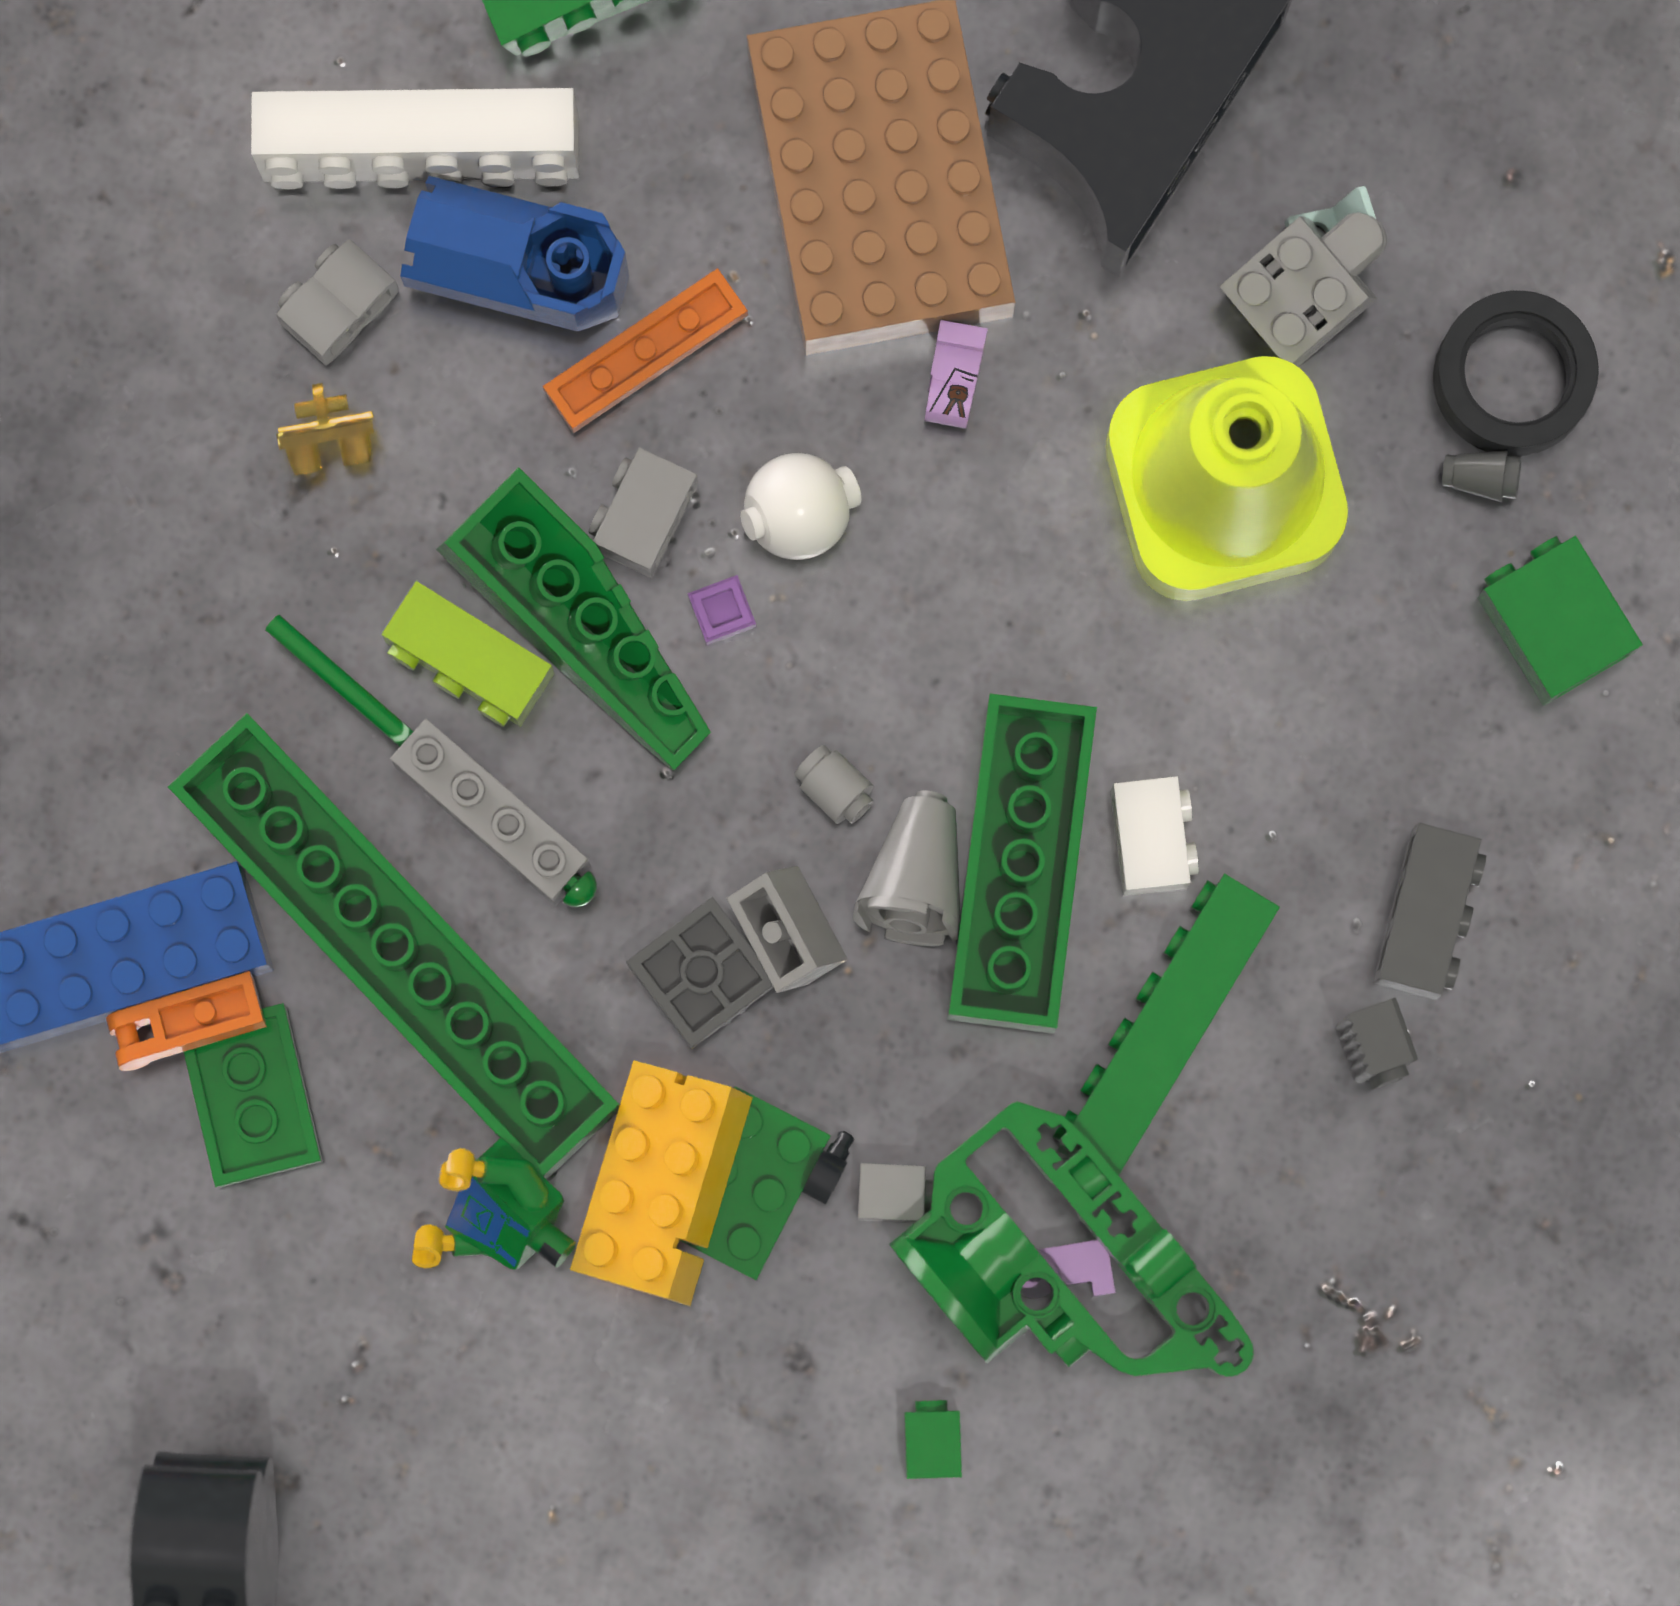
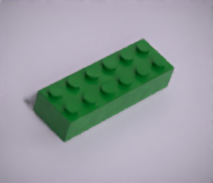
[947,693,1097,1034]

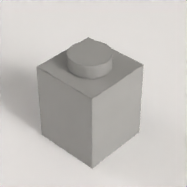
[858,1163,933,1223]

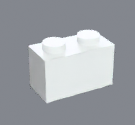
[1110,776,1199,896]

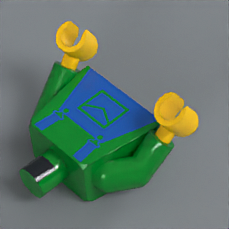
[412,1137,576,1269]

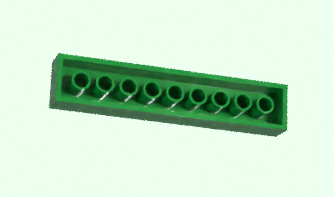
[168,713,620,1180]

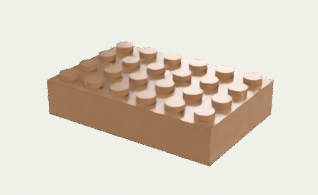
[747,0,1015,355]

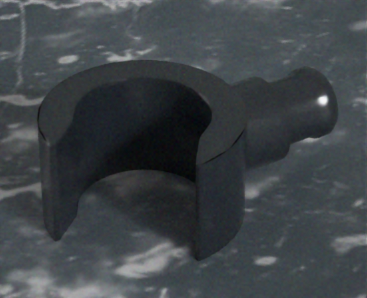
[802,1131,854,1204]

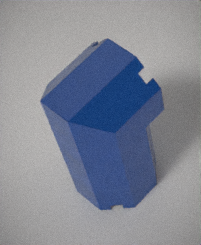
[400,176,629,332]

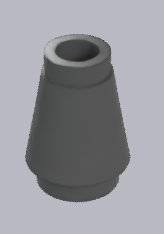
[1442,450,1521,503]

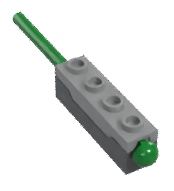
[265,615,597,907]

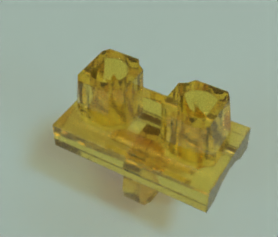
[276,383,376,475]

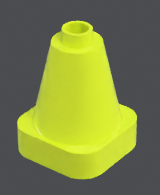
[1105,356,1348,601]

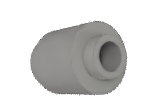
[794,745,874,824]

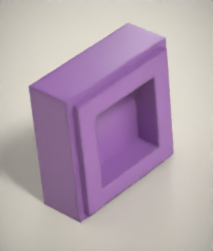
[687,575,756,645]

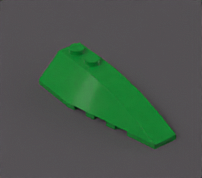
[436,467,711,771]

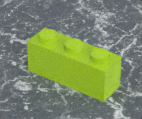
[381,581,555,727]

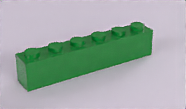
[1052,873,1280,1175]

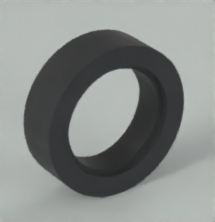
[1433,290,1599,456]

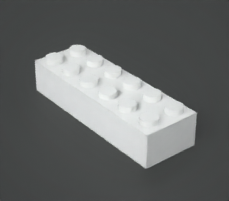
[251,88,579,189]

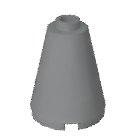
[853,790,960,946]

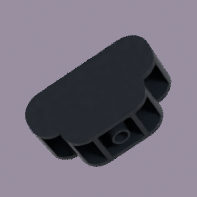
[130,1451,279,1606]

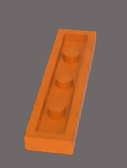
[543,268,748,433]

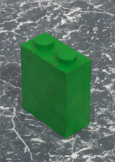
[1477,535,1643,707]

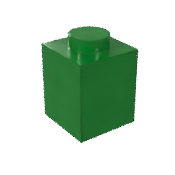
[904,1400,962,1479]

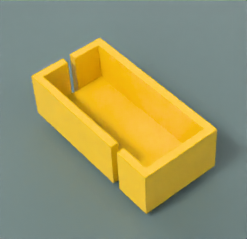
[570,1060,753,1306]

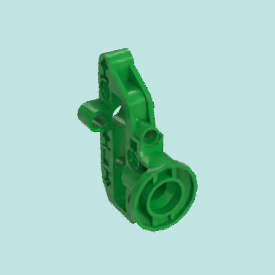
[889,1101,1254,1377]

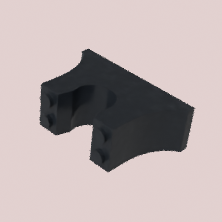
[985,0,1292,277]

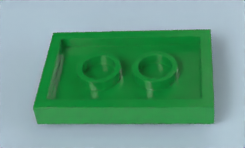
[184,1003,323,1188]
[679,1086,831,1281]

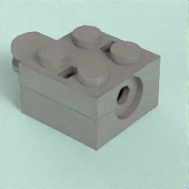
[1219,212,1387,367]

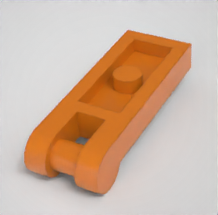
[106,971,267,1071]

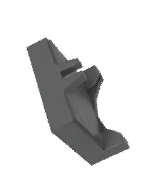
[626,896,774,1049]

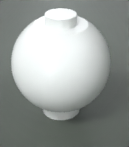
[740,453,861,560]

